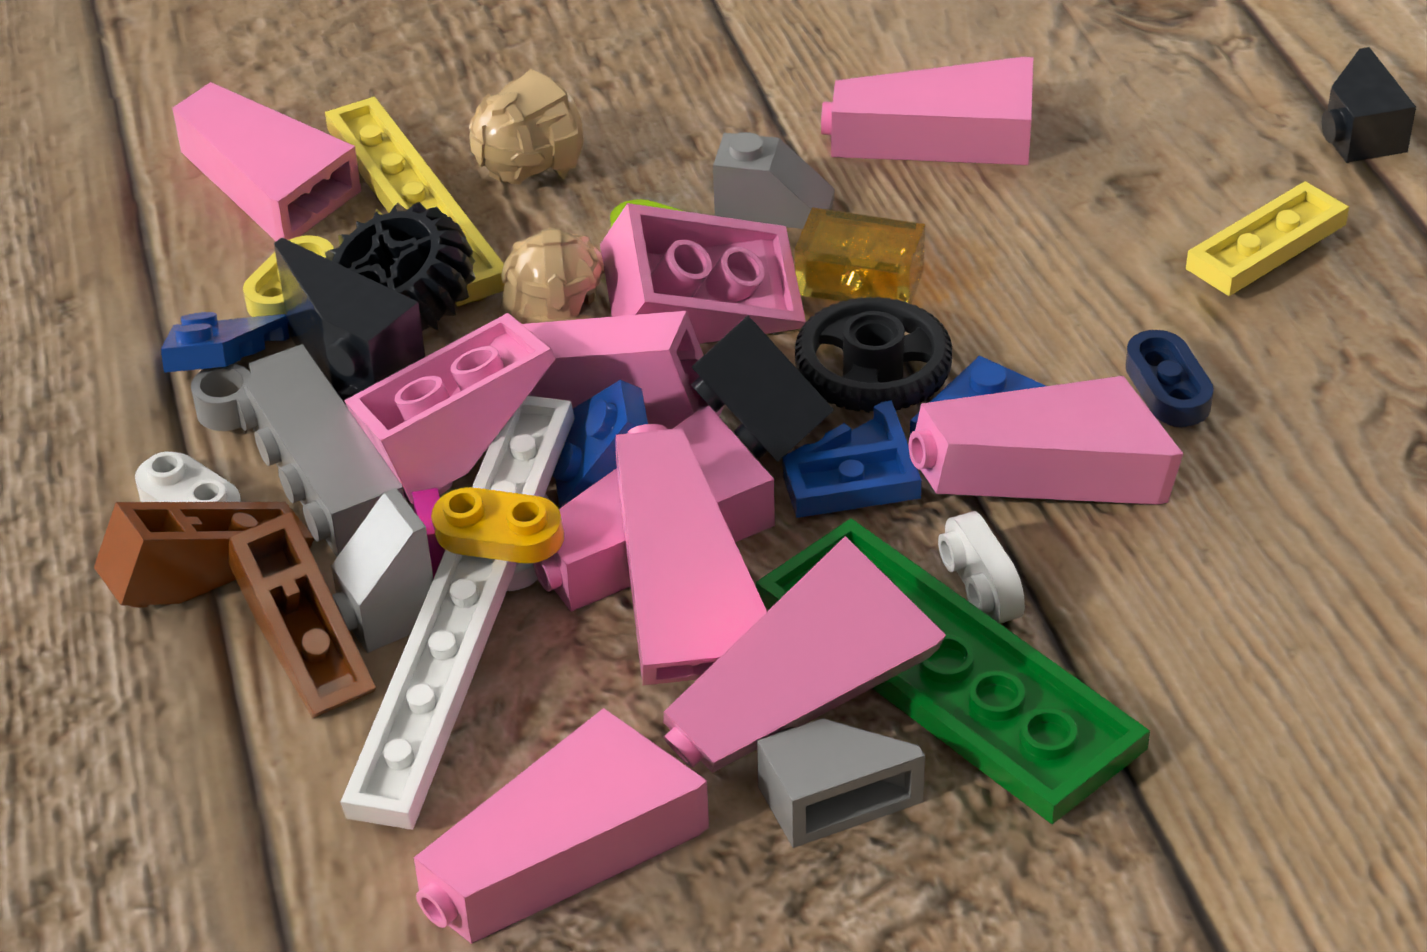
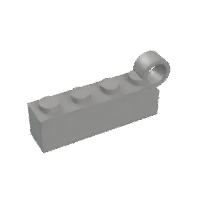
[191,344,405,557]

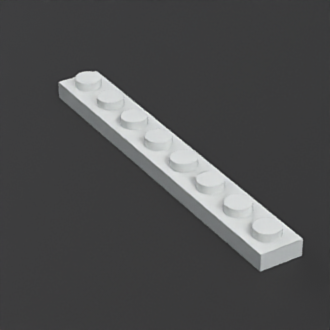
[341,396,575,830]

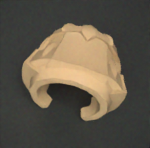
[469,69,584,185]
[499,228,604,324]

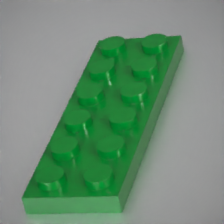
[756,518,1150,825]

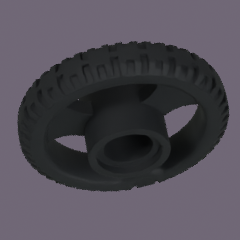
[795,297,952,413]

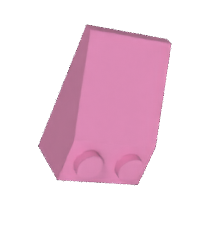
[600,203,806,344]
[344,313,556,504]

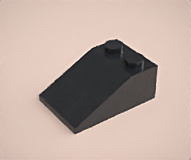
[274,238,426,408]

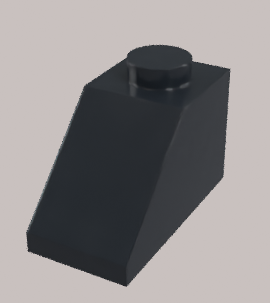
[1321,47,1416,163]

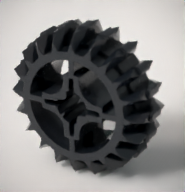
[325,202,476,331]

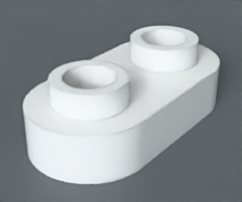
[135,451,241,502]
[938,511,1025,623]

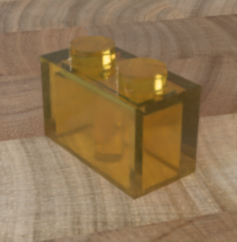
[795,207,925,304]

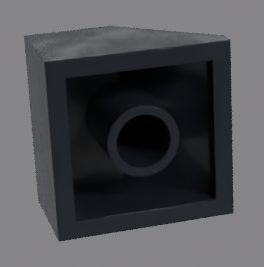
[691,315,834,462]

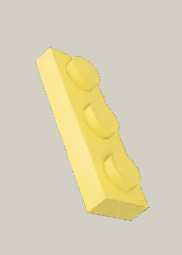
[1186,181,1349,296]

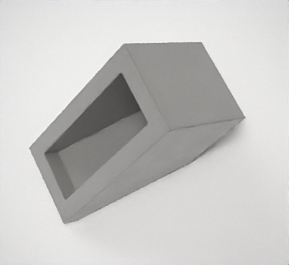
[713,132,835,231]
[331,488,433,653]
[757,718,925,848]

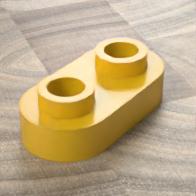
[431,487,564,564]

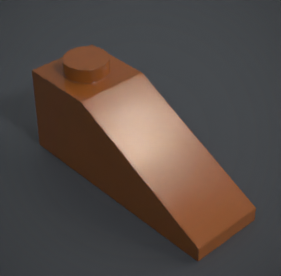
[94,502,314,608]
[229,512,376,718]

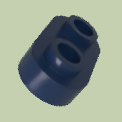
[1125,330,1214,428]

